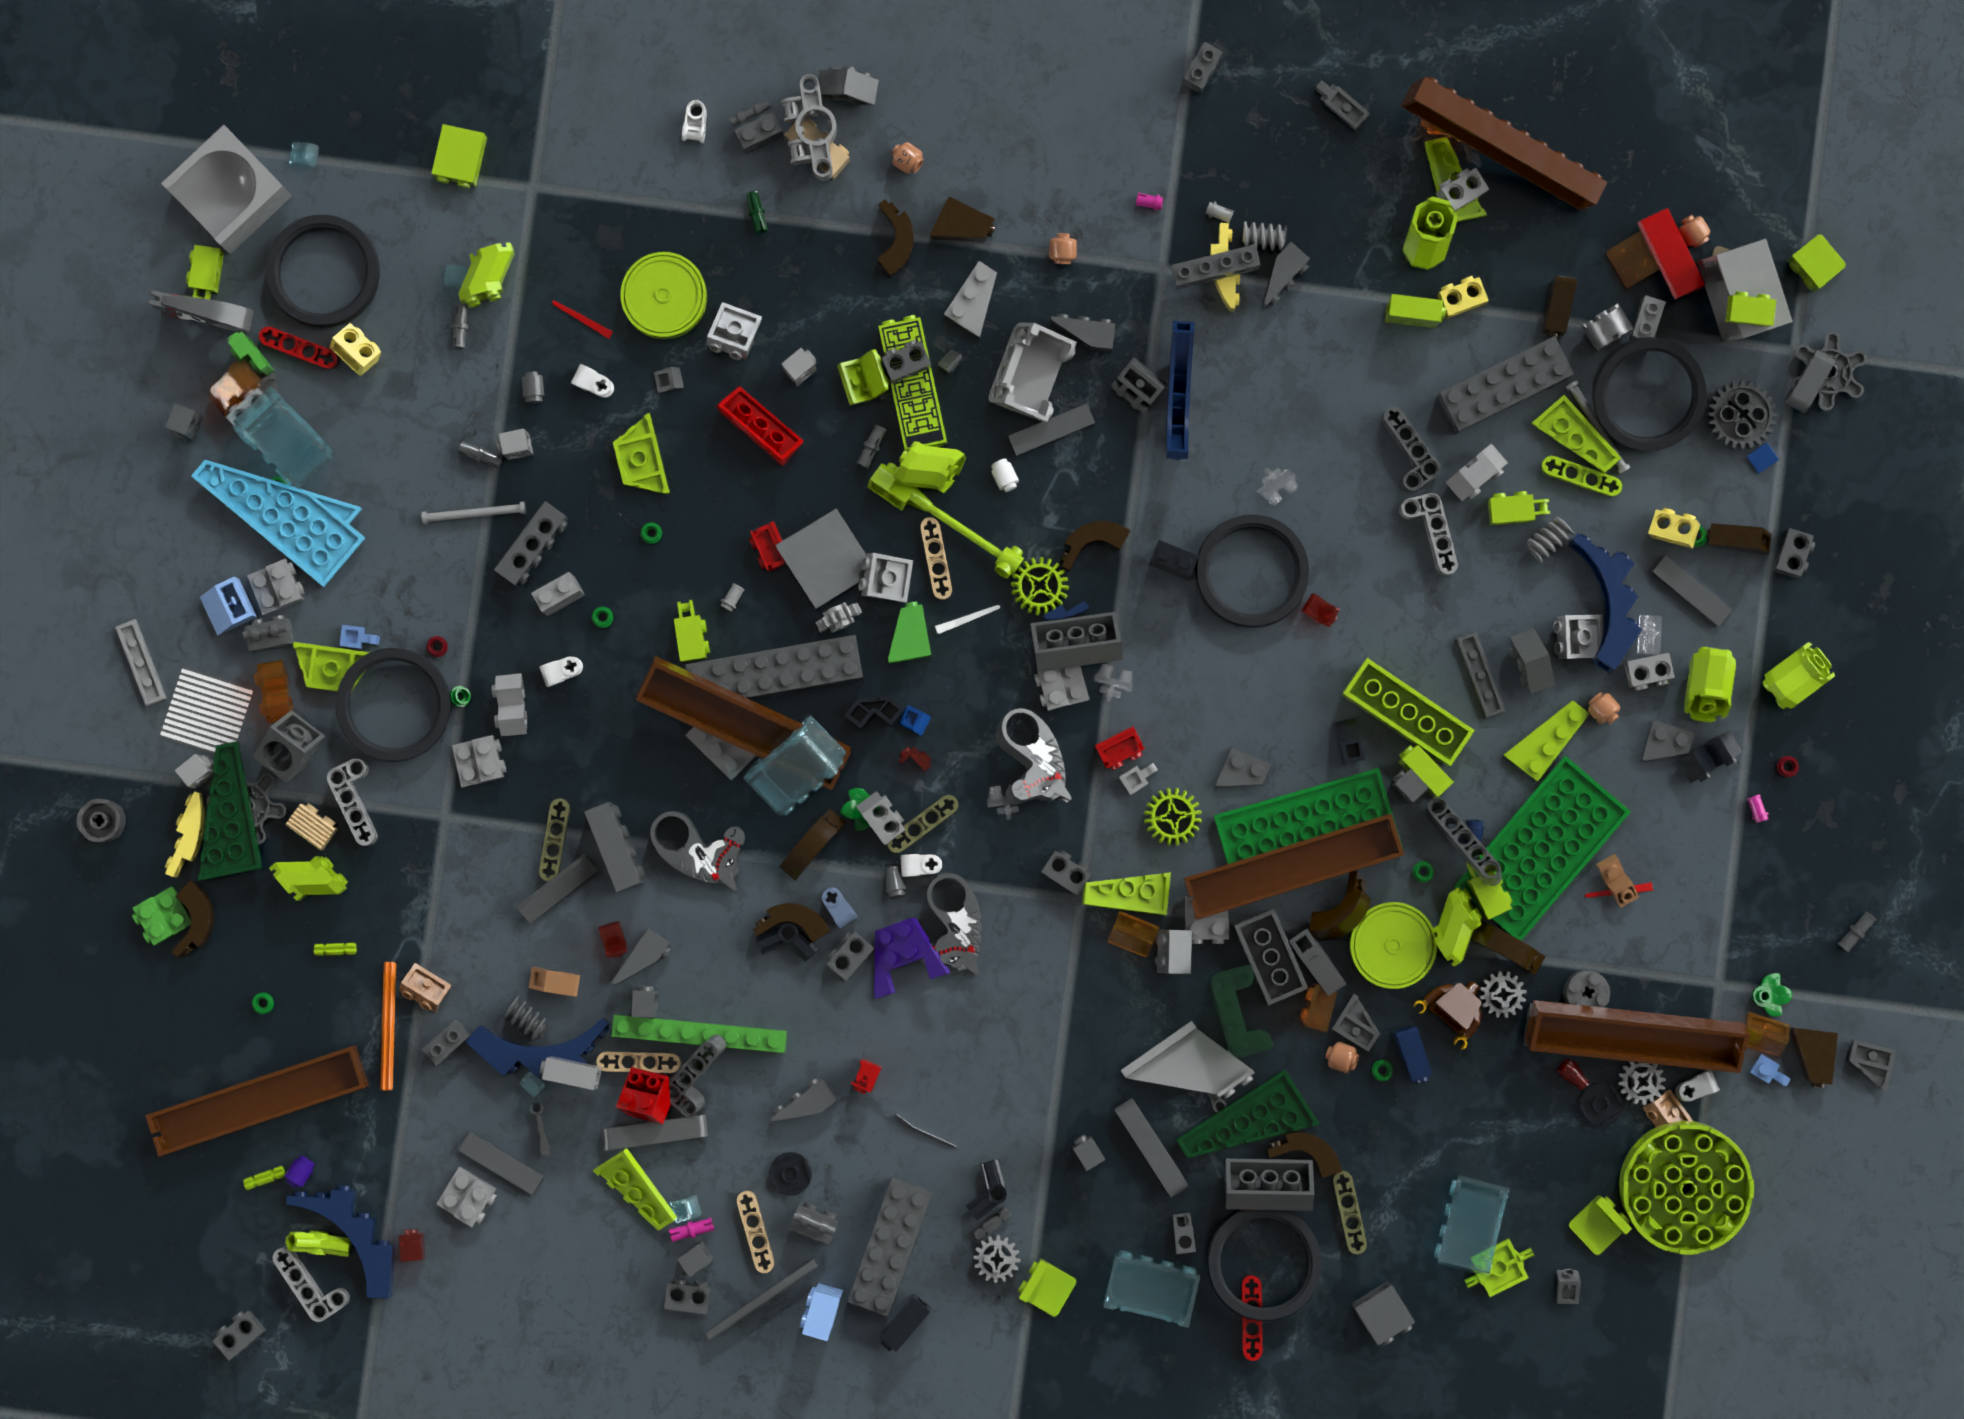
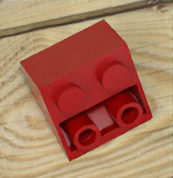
[616,1067,671,1125]

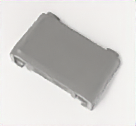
[989,323,1077,422]

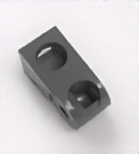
[1173,1212,1196,1254]

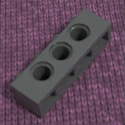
[1171,244,1261,290]
[494,501,568,587]

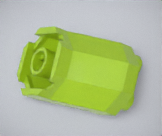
[1402,197,1458,270]
[458,243,515,308]
[893,441,966,493]
[1763,642,1835,709]
[1684,647,1736,723]
[269,856,348,901]
[1431,887,1483,966]

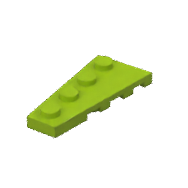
[1424,137,1487,222]
[1532,395,1621,473]
[1503,700,1590,782]
[1082,872,1171,916]
[593,1148,677,1231]

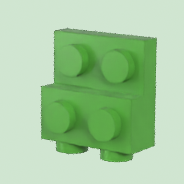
[227,331,275,375]
[132,886,191,945]

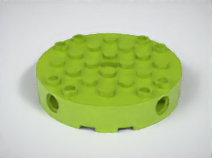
[1619,1121,1754,1255]

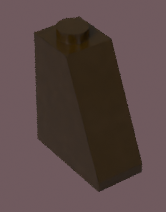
[930,196,997,241]
[1542,275,1578,338]
[1707,523,1772,555]
[1790,1027,1838,1088]

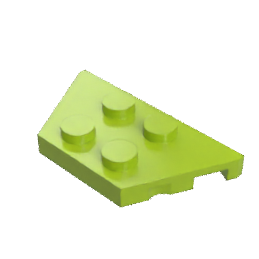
[613,413,670,494]
[293,642,370,692]

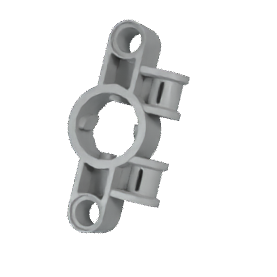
[781,74,837,181]

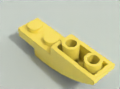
[1210,223,1240,312]
[165,791,205,877]

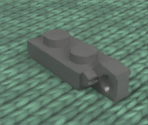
[1315,80,1370,131]

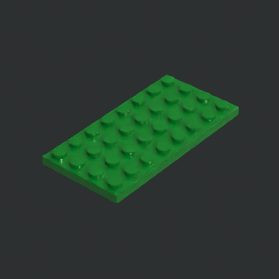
[1453,756,1631,941]
[1213,768,1403,864]

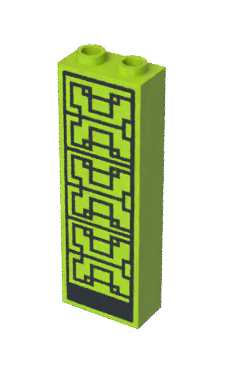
[878,315,947,452]

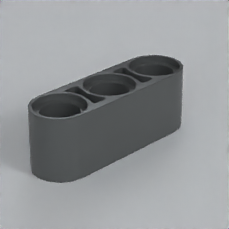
[1786,350,1836,414]

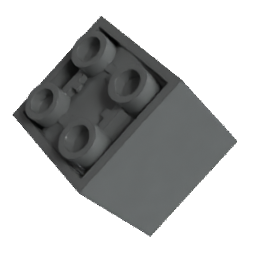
[253,710,325,783]
[1351,1281,1415,1346]

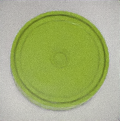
[621,252,707,339]
[1349,902,1437,989]

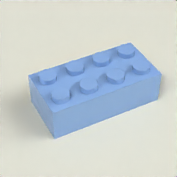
[800,1283,843,1341]

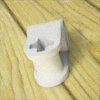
[682,100,707,143]
[571,364,614,398]
[539,656,583,687]
[900,854,942,877]

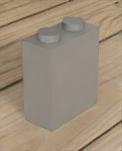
[531,572,585,616]
[540,1056,602,1090]

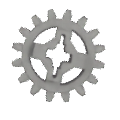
[816,602,862,633]
[1479,971,1527,1018]
[1617,1061,1666,1105]
[974,1235,1021,1283]

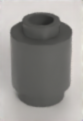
[521,371,544,404]

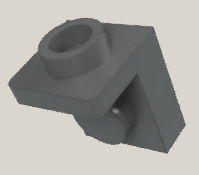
[1556,1269,1581,1304]

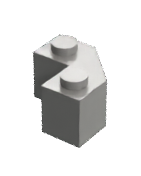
[1446,443,1508,501]
[492,674,527,736]

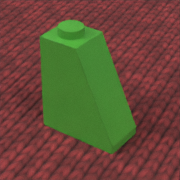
[888,602,932,664]

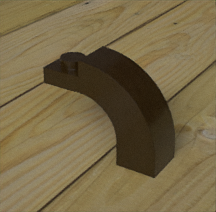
[877,199,914,279]
[1060,521,1130,572]
[779,809,846,881]
[1309,871,1371,941]
[171,880,214,958]
[753,903,831,942]
[1470,920,1546,975]
[1266,1131,1342,1178]

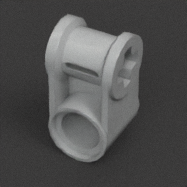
[1675,1070,1720,1101]

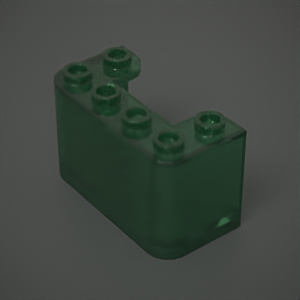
[1208,964,1274,1057]

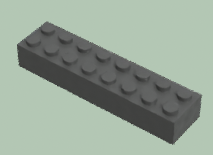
[685,635,863,699]

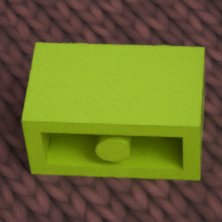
[1725,291,1777,327]

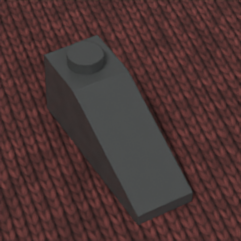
[611,929,671,985]

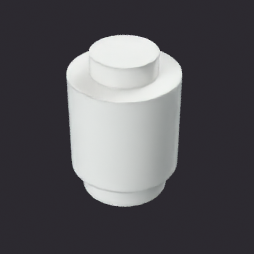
[991,459,1019,492]

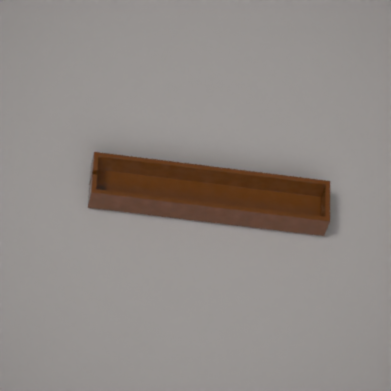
[1400,76,1607,211]
[636,656,851,790]
[1183,814,1404,920]
[1525,1000,1750,1073]
[145,1046,369,1157]

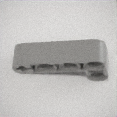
[1399,493,1458,576]
[327,759,378,846]
[273,1246,350,1322]

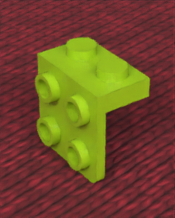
[1787,234,1846,293]
[837,349,889,406]
[1568,1195,1632,1255]
[1017,1258,1076,1317]

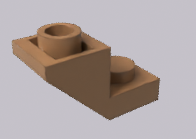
[1596,854,1639,908]
[529,967,580,996]

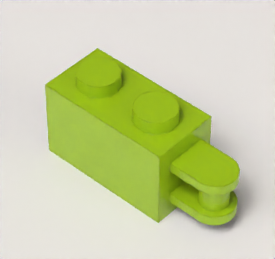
[186,245,224,299]
[1487,491,1550,526]
[674,600,710,663]
[1465,857,1513,920]

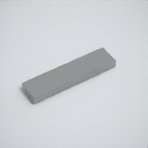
[115,619,167,707]

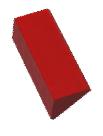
[1637,208,1705,299]
[716,386,804,466]

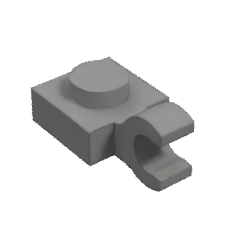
[1119,763,1158,795]

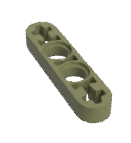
[887,795,958,853]
[539,798,570,881]
[1332,1170,1367,1254]

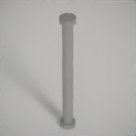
[1566,380,1631,474]
[422,502,526,525]

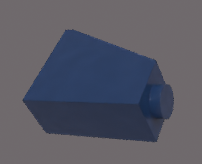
[1392,1025,1433,1084]

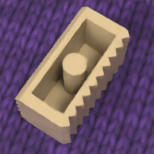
[285,803,338,850]

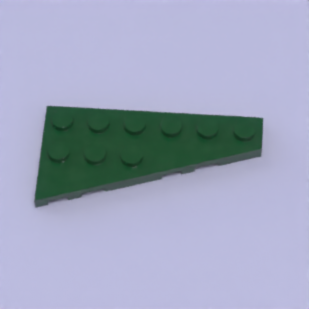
[198,741,263,881]
[1176,1069,1320,1158]

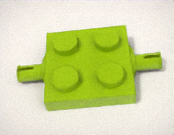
[1464,1238,1534,1297]

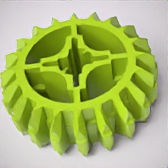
[1011,557,1069,615]
[1144,788,1202,846]

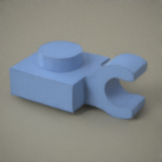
[339,625,380,649]
[1749,1054,1791,1086]

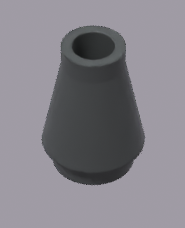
[885,866,906,899]

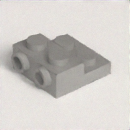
[706,302,762,360]
[859,553,913,603]
[247,559,305,616]
[1553,615,1603,659]
[1034,666,1090,711]
[452,735,506,787]
[1185,896,1229,944]
[437,1167,497,1227]

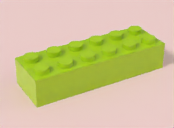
[1341,658,1475,767]

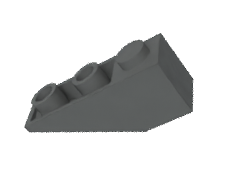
[1263,242,1310,309]
[1051,314,1115,352]
[1289,929,1346,996]
[770,1078,838,1121]

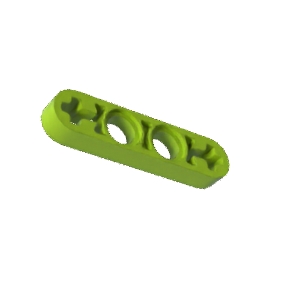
[1541,456,1622,497]

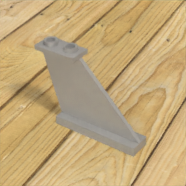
[1121,1021,1255,1099]

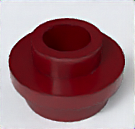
[426,636,448,658]
[1777,756,1799,778]

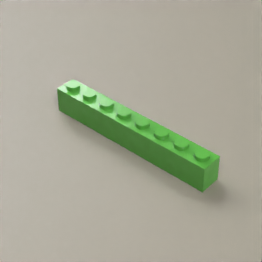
[611,1014,788,1053]

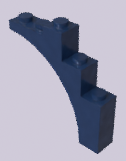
[1166,321,1194,460]
[1568,533,1642,674]
[465,1018,610,1077]
[286,1185,396,1299]

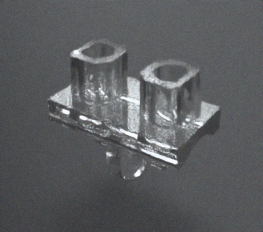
[1257,468,1298,506]
[1638,615,1662,655]
[1094,664,1133,701]
[987,784,1027,820]

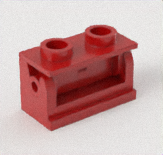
[749,521,787,573]
[1094,726,1145,771]
[851,1059,882,1094]

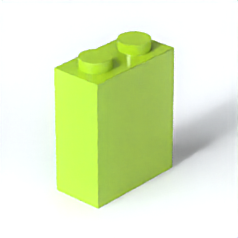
[431,124,487,188]
[1385,294,1446,329]
[1398,745,1454,799]

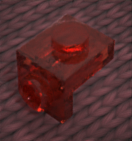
[1301,593,1340,627]
[898,746,932,772]
[599,921,627,958]

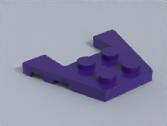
[874,918,950,999]

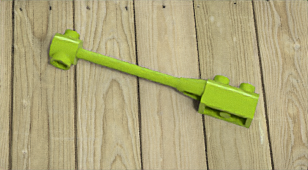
[867,463,1025,578]

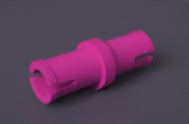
[669,1217,714,1243]

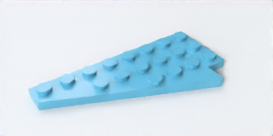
[191,460,366,587]

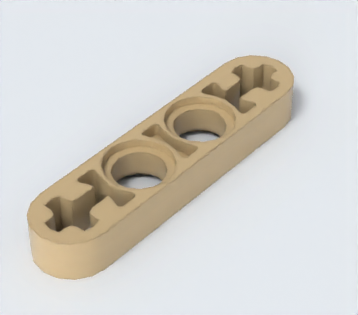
[921,517,952,600]
[596,1051,681,1073]
[737,1190,775,1273]

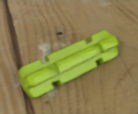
[314,943,357,956]
[243,1166,286,1190]

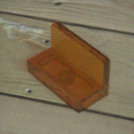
[1108,911,1159,957]
[1745,1012,1790,1056]

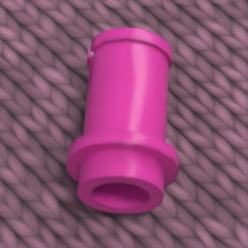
[1136,192,1164,212]
[1747,795,1769,823]

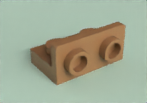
[399,963,452,1013]
[1643,1089,1694,1138]

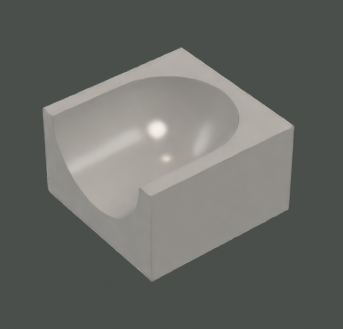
[161,125,292,254]
[1697,239,1793,342]

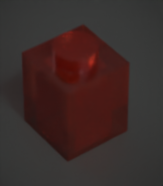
[399,1229,426,1262]

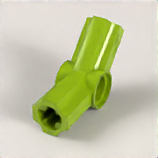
[285,1230,352,1257]

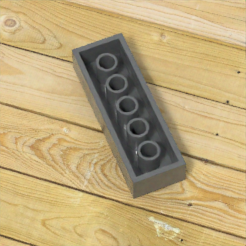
[1437,336,1574,434]
[847,1176,933,1316]

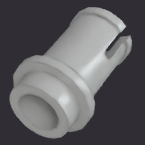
[1205,202,1234,223]
[720,583,745,612]

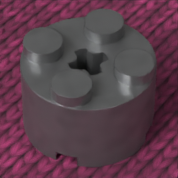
[1581,304,1633,351]
[77,799,126,843]
[1563,971,1610,1008]

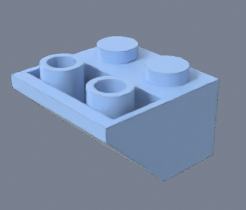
[200,577,257,636]

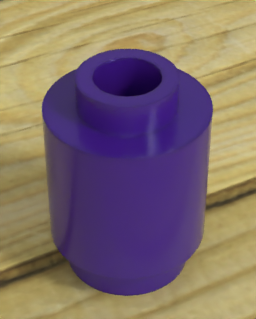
[284,1155,315,1188]

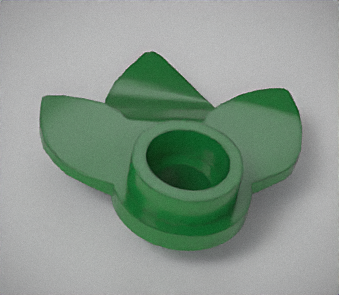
[840,788,881,831]
[1751,973,1793,1017]

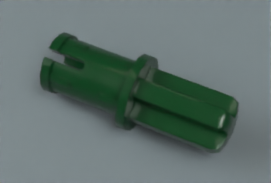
[746,191,768,234]

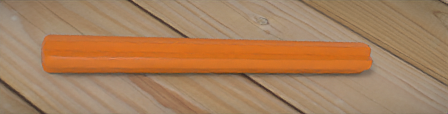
[380,962,396,1091]

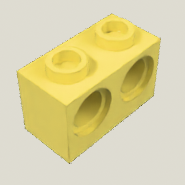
[1437,276,1489,319]
[329,323,381,376]
[1648,508,1700,549]

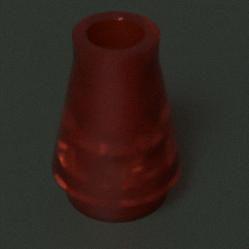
[1557,1059,1590,1090]

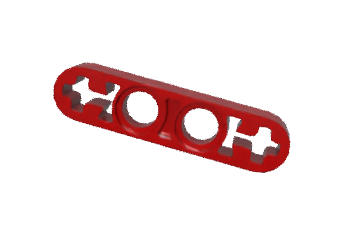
[259,327,339,370]
[1241,1275,1263,1361]

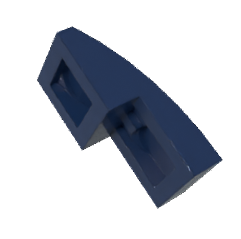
[1043,601,1089,621]

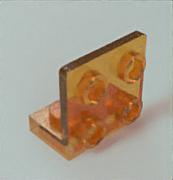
[1606,230,1660,288]
[1299,984,1338,1032]

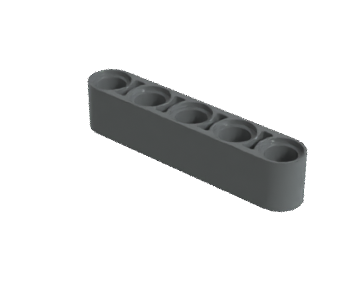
[1428,798,1502,886]
[1114,1098,1190,1198]
[601,1114,709,1151]

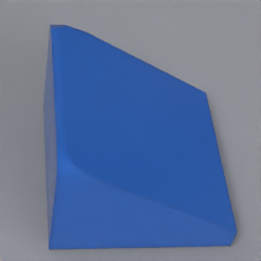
[1746,443,1779,474]
[898,705,931,735]

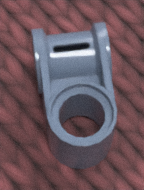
[822,887,858,929]

